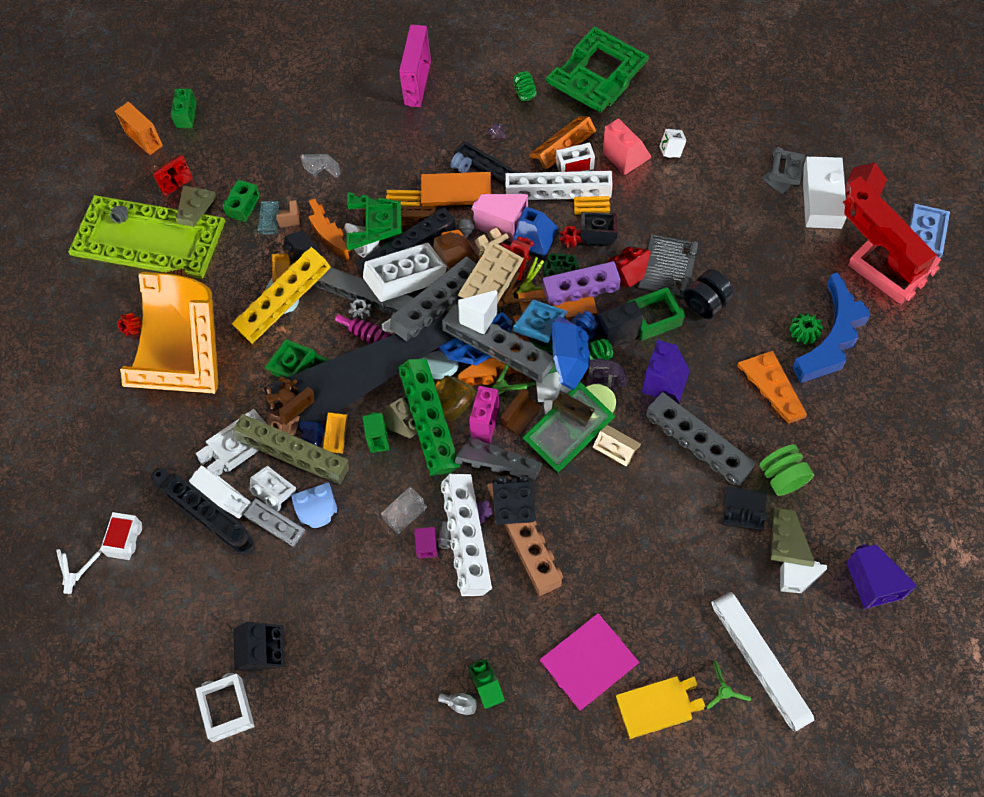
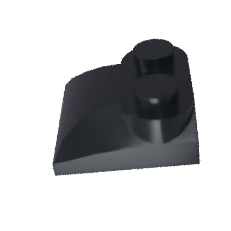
[581,212,618,246]

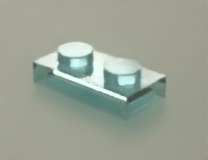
[258,201,280,234]

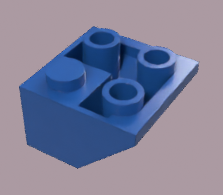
[513,206,559,257]

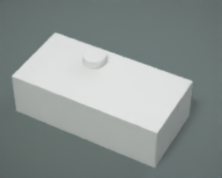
[802,157,847,229]
[363,243,447,302]

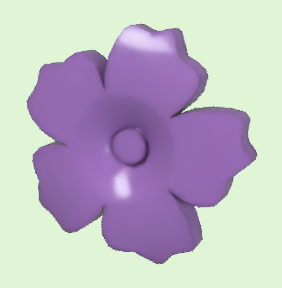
[477,500,493,524]

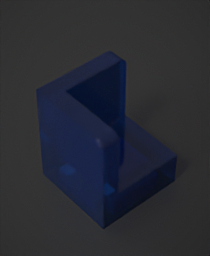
[299,421,324,447]

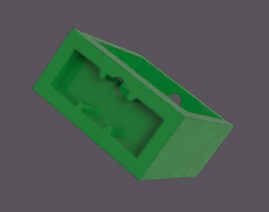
[627,287,685,341]

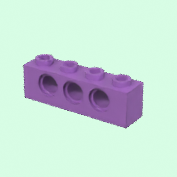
[543,261,621,305]

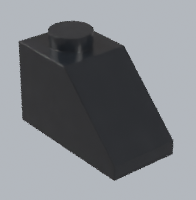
[283,230,323,261]

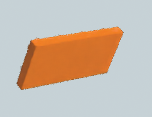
[421,172,491,206]
[518,284,597,321]

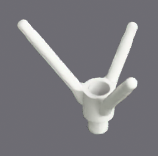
[56,548,102,594]

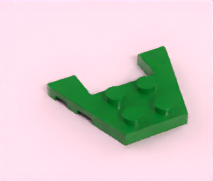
[346,192,402,250]

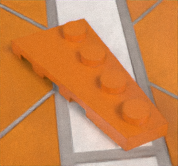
[737,351,807,424]

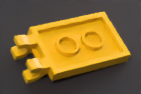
[616,676,705,739]

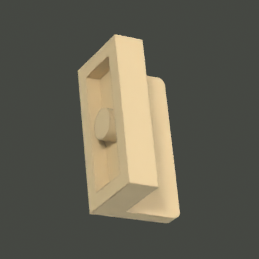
[593,425,641,466]

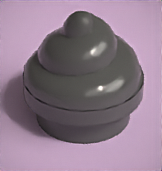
[110,206,128,224]
[457,219,474,238]

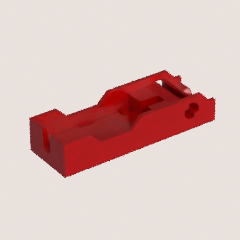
[843,176,937,285]

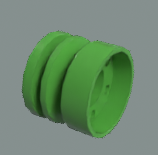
[759,444,814,496]

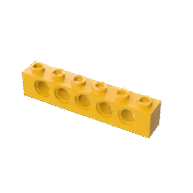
[232,247,331,344]

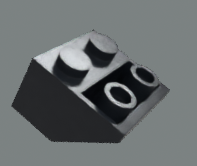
[234,622,285,672]

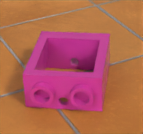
[469,386,499,444]

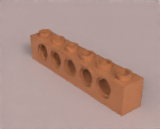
[487,475,563,596]

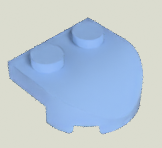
[291,482,337,528]

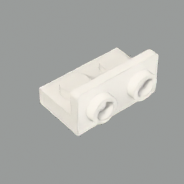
[249,466,296,512]

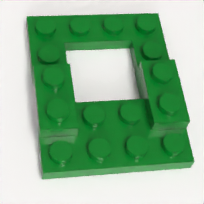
[546,26,649,113]

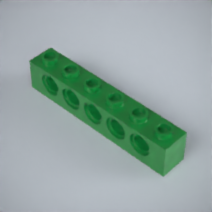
[398,359,460,476]

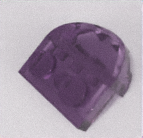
[588,358,627,392]

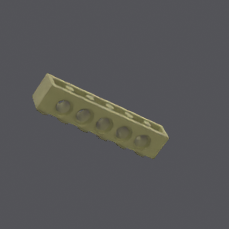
[233,414,349,485]

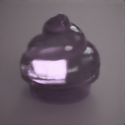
[488,122,506,139]

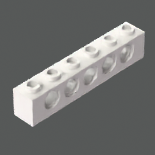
[506,171,612,200]
[441,474,492,596]

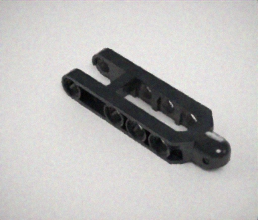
[150,468,255,556]

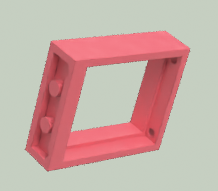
[848,240,941,305]

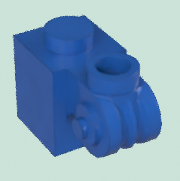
[571,311,598,342]

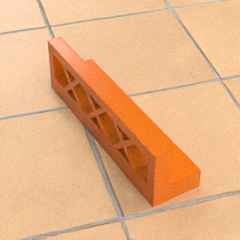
[529,116,596,169]

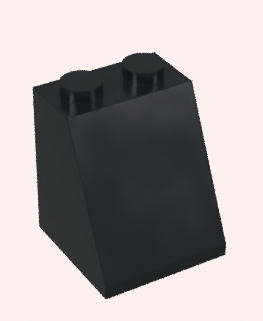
[595,300,643,348]

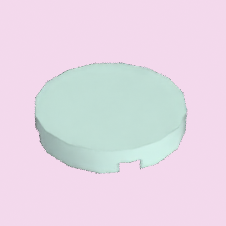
[422,351,458,379]

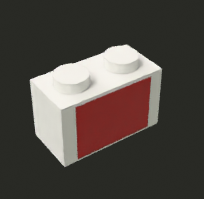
[556,143,595,172]
[100,512,142,560]

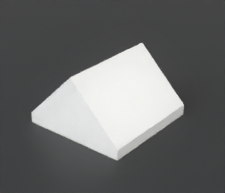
[458,290,497,334]

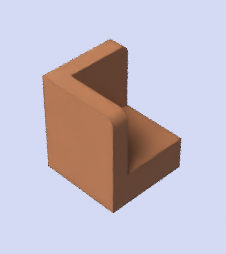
[276,200,300,228]

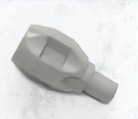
[438,693,477,715]

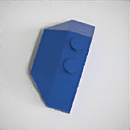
[439,312,513,365]
[552,316,590,390]

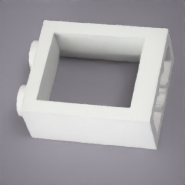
[189,465,252,519]
[195,673,255,742]

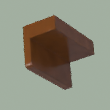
[500,389,541,436]

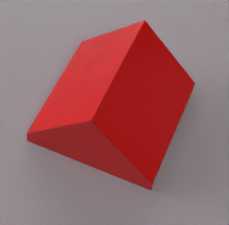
[845,162,887,197]

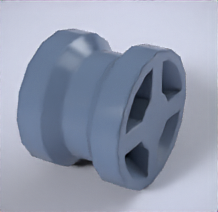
[450,152,471,173]

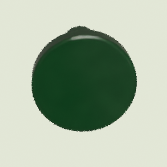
[543,253,579,278]

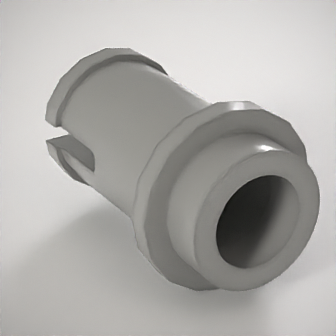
[436,521,451,549]

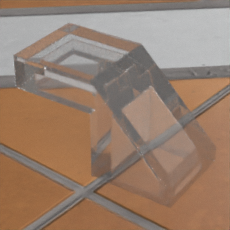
[300,154,341,178]

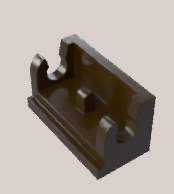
[552,390,595,427]

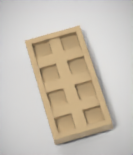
[458,241,524,304]

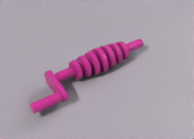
[335,314,440,350]

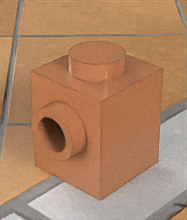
[267,408,300,435]

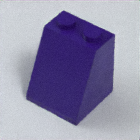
[642,339,690,404]
[846,544,916,609]

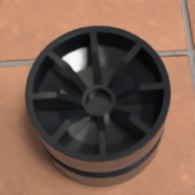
[683,269,735,320]

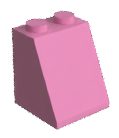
[472,194,528,242]

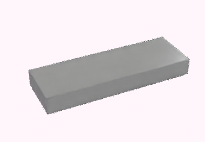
[244,498,305,547]

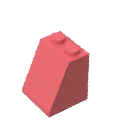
[603,118,651,175]

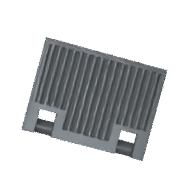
[638,234,698,298]

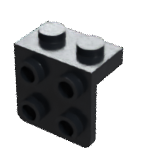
[492,475,536,525]

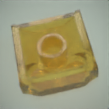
[435,375,475,421]

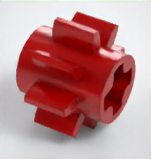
[560,225,582,248]
[118,312,142,336]

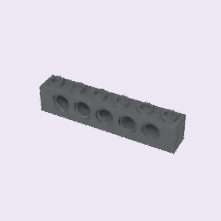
[390,256,477,342]
[442,304,554,383]
[646,392,757,487]

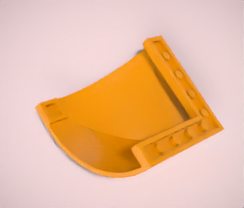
[120,272,219,393]

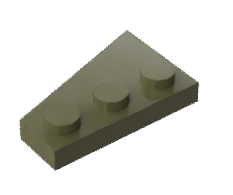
[176,185,216,227]
[771,508,815,567]

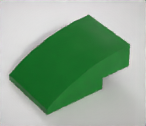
[264,339,330,378]

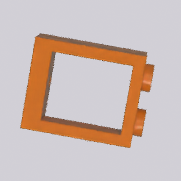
[115,102,163,155]

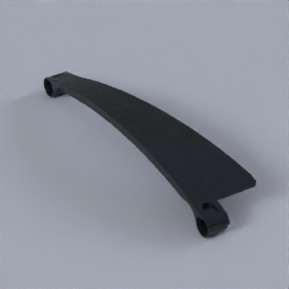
[264,315,454,433]

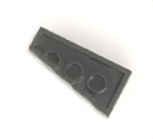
[455,437,543,480]

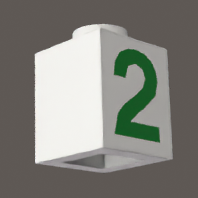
[660,129,686,158]

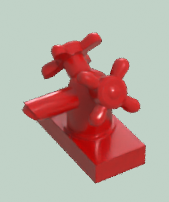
[500,236,534,280]

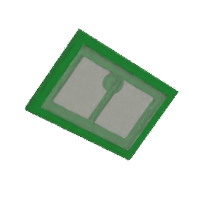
[522,382,616,473]

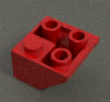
[153,155,193,197]
[607,246,651,288]

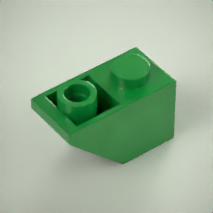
[468,659,505,709]

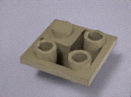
[380,395,418,438]

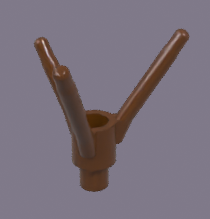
[497,272,547,308]

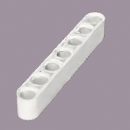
[711,592,814,732]

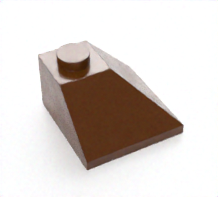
[433,232,480,272]

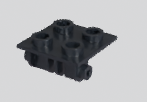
[723,486,767,530]

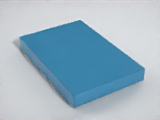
[513,300,567,343]

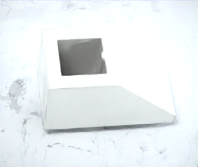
[780,561,827,593]

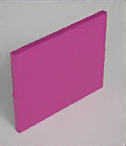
[540,613,639,711]

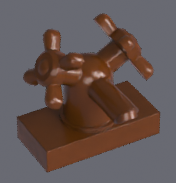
[266,377,314,425]

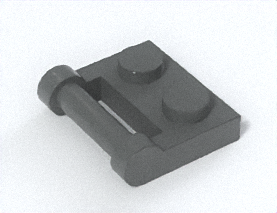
[768,147,805,185]

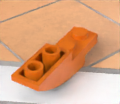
[308,199,351,260]
[458,357,533,387]

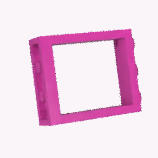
[399,25,431,107]

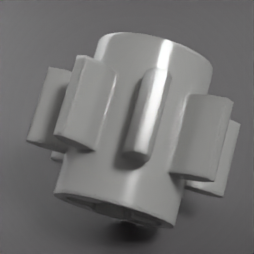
[348,298,372,321]

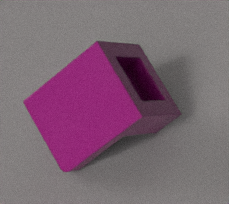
[414,527,438,559]

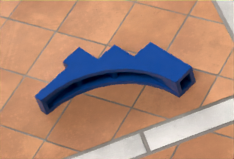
[792,272,870,383]

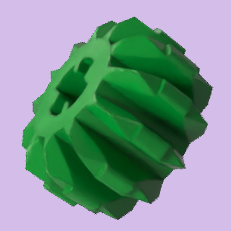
[513,71,537,101]
[789,312,823,345]
[588,339,614,367]

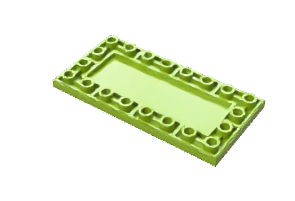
[68,195,225,279]

